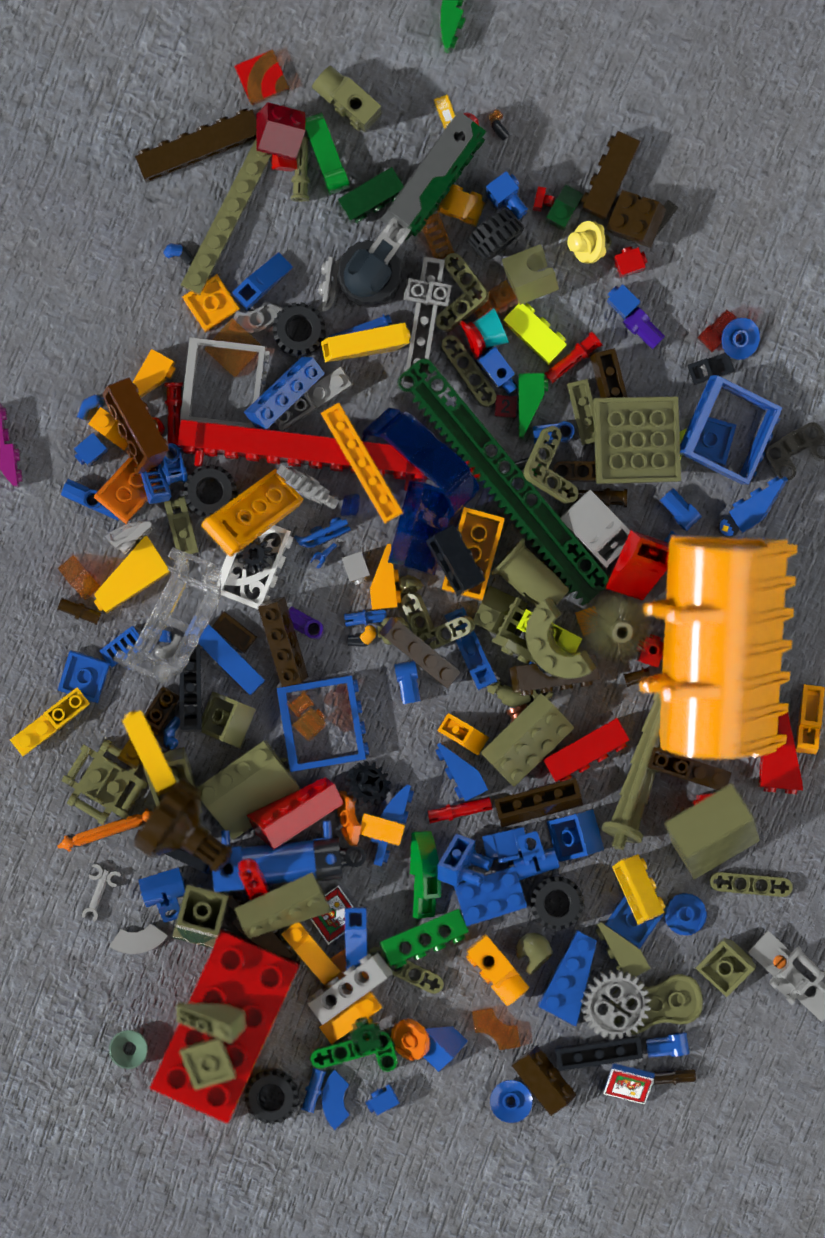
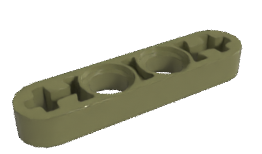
[442,335,496,407]
[709,872,793,897]
[367,946,444,994]

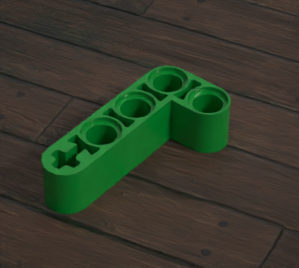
[306,112,350,195]
[311,1030,397,1072]

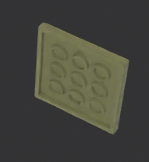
[593,397,681,484]

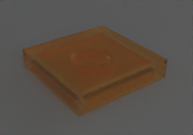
[204,318,263,377]

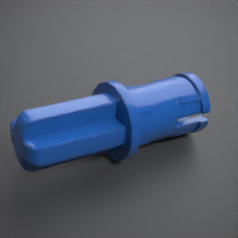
[344,609,387,627]

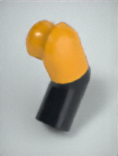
[348,625,377,647]

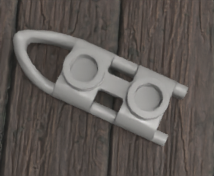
[316,257,340,312]

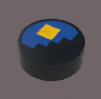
[718,516,739,537]

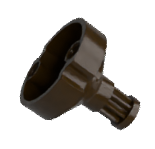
[133,778,233,873]

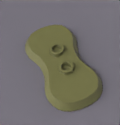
[609,974,703,1035]

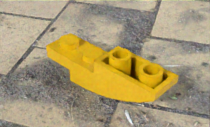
[10,687,90,757]

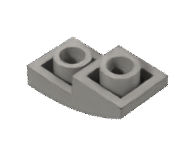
[403,278,451,307]

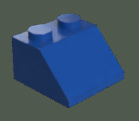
[546,809,604,862]

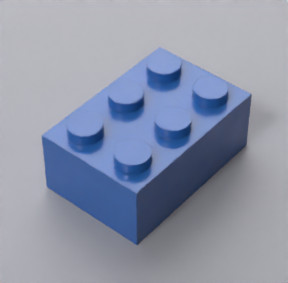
[454,866,527,926]

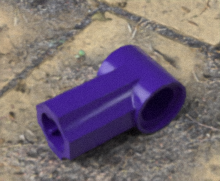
[622,307,665,350]
[289,606,325,640]

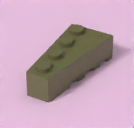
[235,872,332,938]

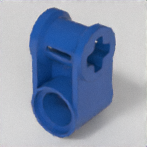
[161,443,187,486]

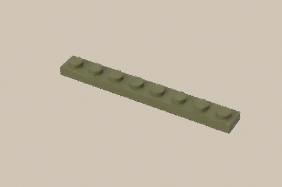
[181,140,272,295]

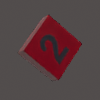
[494,395,517,418]

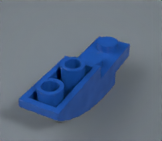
[371,785,414,866]

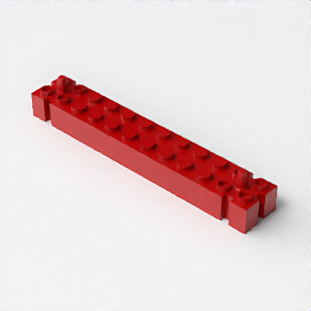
[178,420,435,492]

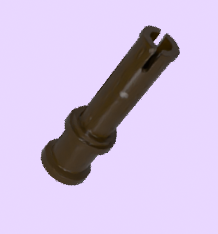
[565,488,628,508]

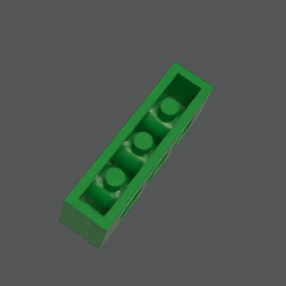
[379,909,469,969]

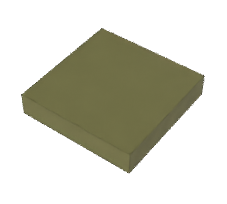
[179,1038,236,1090]

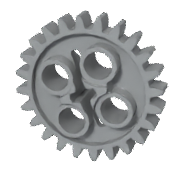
[276,464,339,509]
[581,970,651,1040]

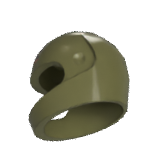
[516,932,553,975]

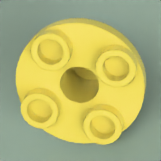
[567,221,606,264]

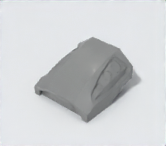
[105,520,155,555]

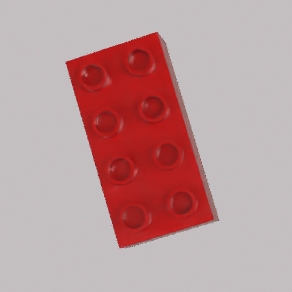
[149,929,301,1124]

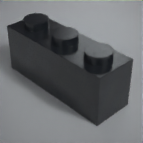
[426,525,485,596]

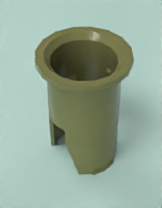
[491,538,569,607]

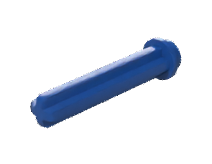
[327,314,393,338]

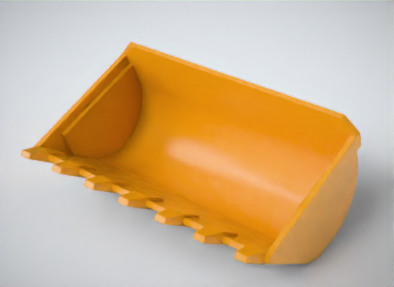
[640,536,798,758]

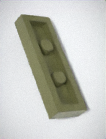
[567,379,595,446]

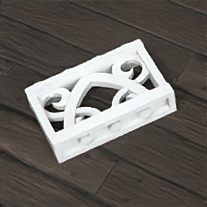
[213,525,294,610]

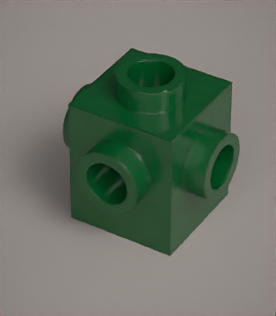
[349,1017,382,1053]

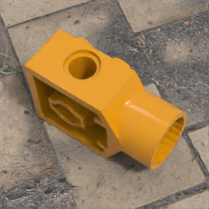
[466,934,530,1006]

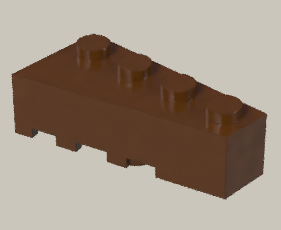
[102,377,169,475]

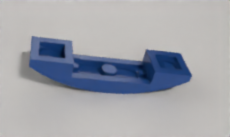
[444,607,498,690]

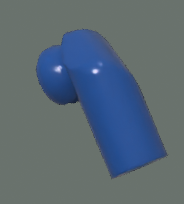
[77,394,105,421]
[163,716,180,749]

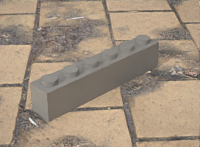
[404,257,445,386]

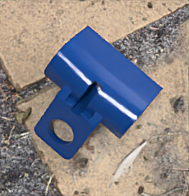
[482,827,529,863]
[512,831,560,881]
[138,867,186,922]

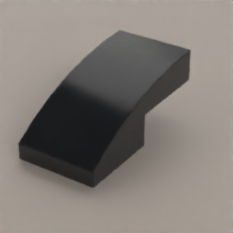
[687,353,736,385]

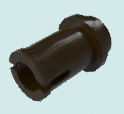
[623,667,650,687]

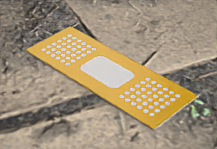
[434,95,455,129]

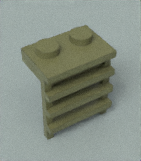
[491,597,538,665]

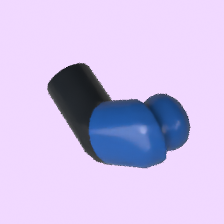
[164,243,194,266]

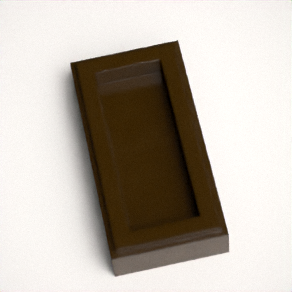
[212,611,258,654]

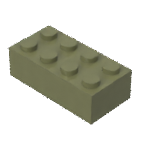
[481,693,574,787]

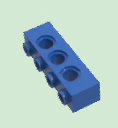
[244,357,325,429]

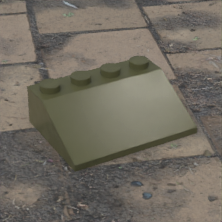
[198,739,301,840]

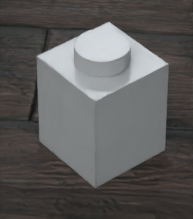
[342,551,370,585]

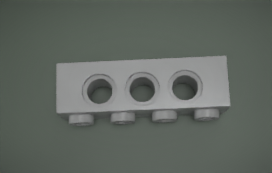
[308,953,393,1025]

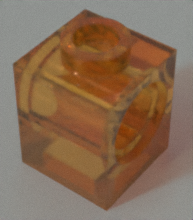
[293,708,328,742]

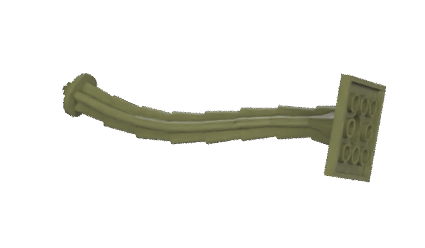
[602,692,662,850]

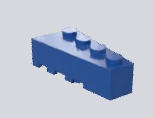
[538,930,597,1026]

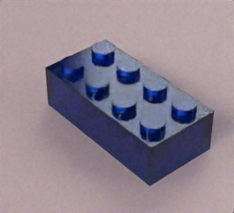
[388,481,456,575]

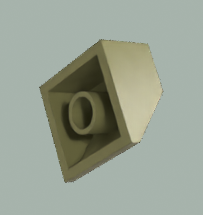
[202,691,256,748]

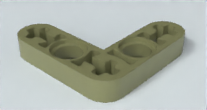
[436,253,489,332]
[524,426,578,504]
[401,592,475,650]

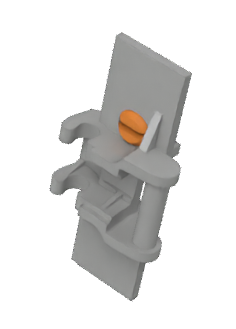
[748,931,825,1022]

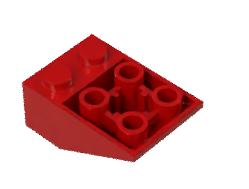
[606,530,669,601]

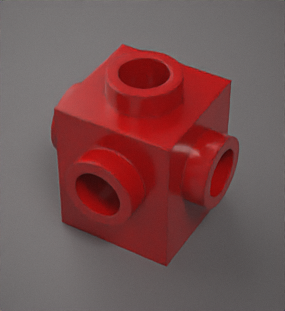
[636,634,664,667]

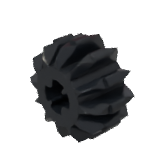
[237,537,274,573]

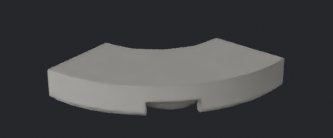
[228,300,284,334]
[109,923,168,954]

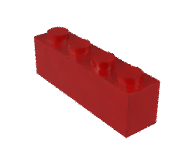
[543,718,629,782]

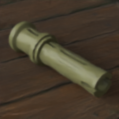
[291,136,310,202]

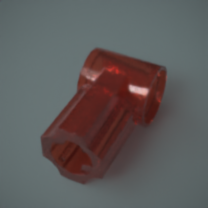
[697,310,737,352]

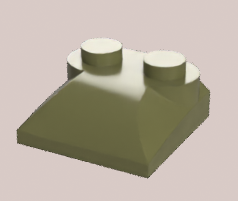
[696,938,756,997]

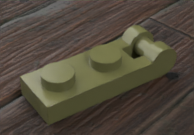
[164,496,199,558]

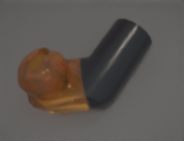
[488,109,510,141]

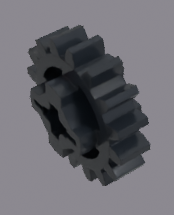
[345,761,391,808]

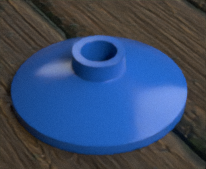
[722,317,760,360]
[490,1080,533,1123]

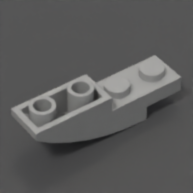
[275,367,353,431]

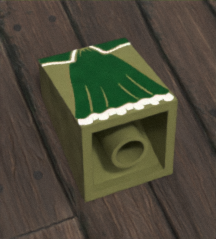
[172,885,228,948]

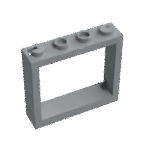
[180,337,270,429]

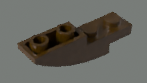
[118,686,180,769]
[647,747,732,791]
[227,894,293,958]

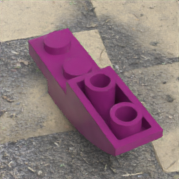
[0,403,23,488]

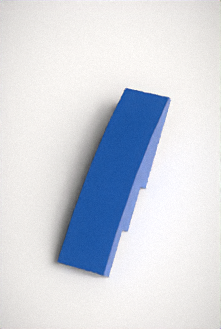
[188,619,265,696]

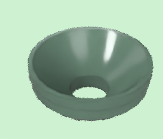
[109,1030,148,1069]

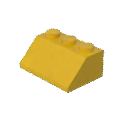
[612,854,665,925]

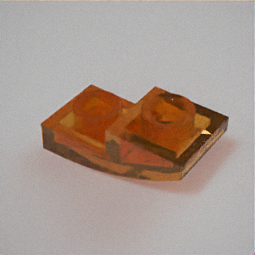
[474,280,516,318]

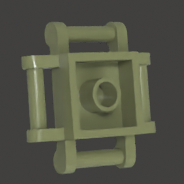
[61,738,148,825]

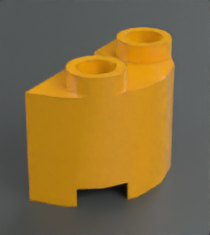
[437,184,485,227]

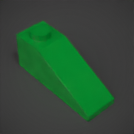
[518,373,548,439]

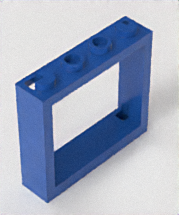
[680,375,782,485]
[277,676,369,772]

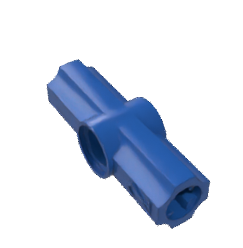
[61,479,120,521]

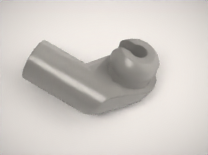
[155,634,184,659]

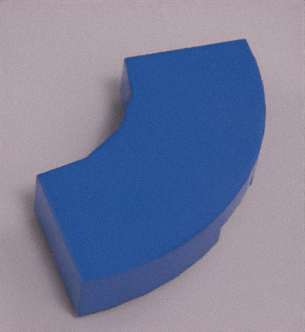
[322,1069,350,1130]

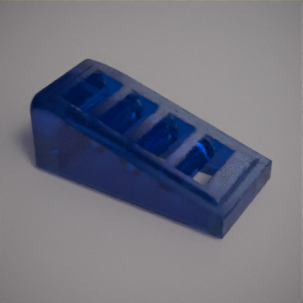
[341,494,360,519]

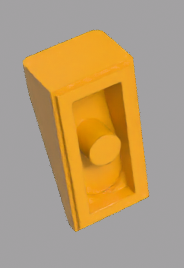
[360,813,405,845]

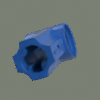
[533,421,575,444]
[659,488,702,531]
[394,661,421,704]
[646,1032,690,1058]

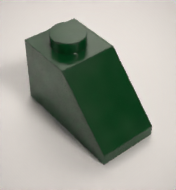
[546,184,584,231]

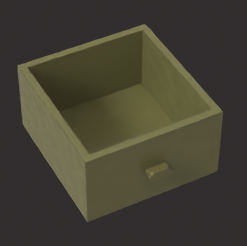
[665,784,760,880]

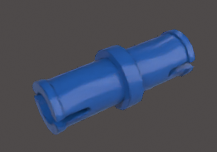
[301,1068,326,1113]

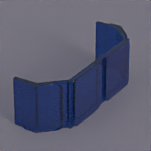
[361,408,480,520]

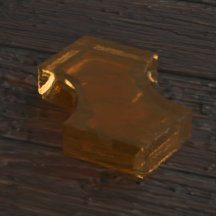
[472,1008,521,1050]

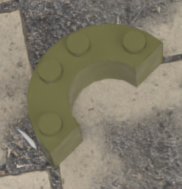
[526,597,597,678]

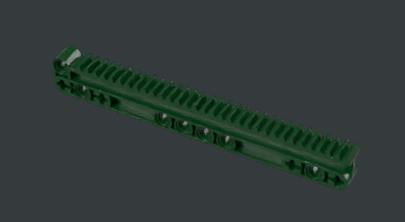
[397,359,609,606]

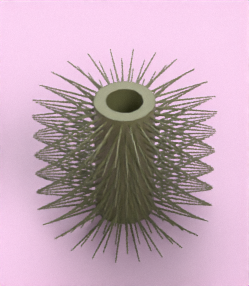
[580,592,652,663]

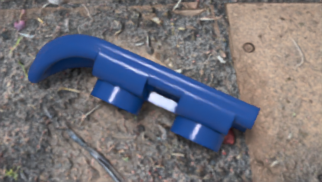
[294,517,351,548]

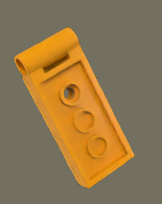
[201,468,304,557]

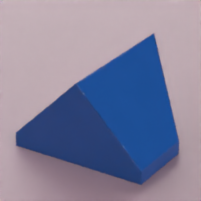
[424,1026,468,1072]

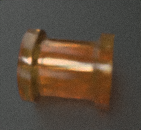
[287,690,315,718]

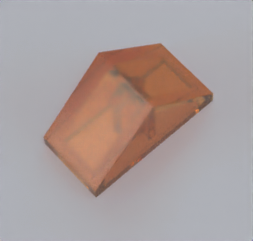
[58,555,101,600]

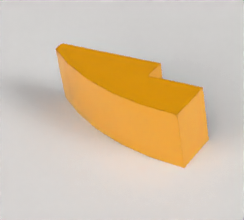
[795,684,825,755]

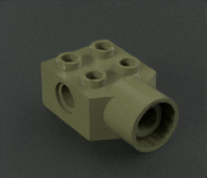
[312,65,382,133]

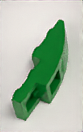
[440,0,466,53]
[410,830,441,919]

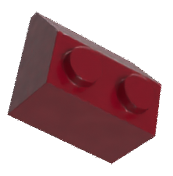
[256,102,306,160]

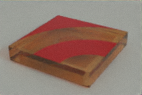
[234,49,289,105]

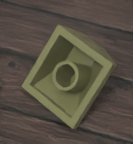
[473,586,528,636]

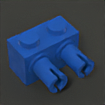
[485,171,528,220]
[438,834,493,887]

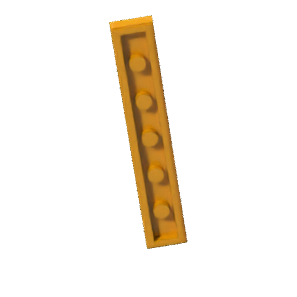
[321,403,403,524]

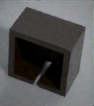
[606,190,667,248]

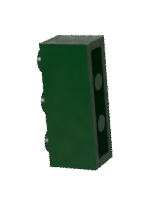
[338,167,404,224]

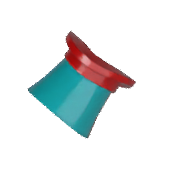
[459,308,509,360]

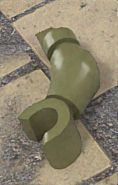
[487,680,554,707]

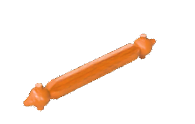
[57,808,152,852]

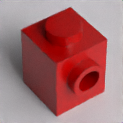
[614,246,648,278]

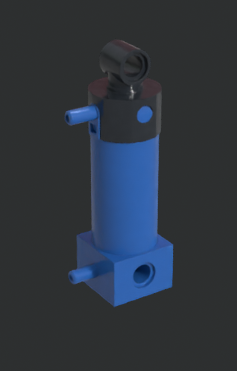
[212,820,366,892]

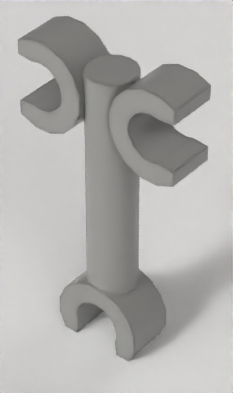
[82,864,122,922]

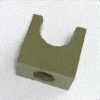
[502,244,559,305]

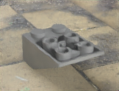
[560,490,630,567]

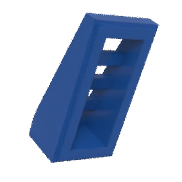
[141,463,171,504]
[100,626,146,668]

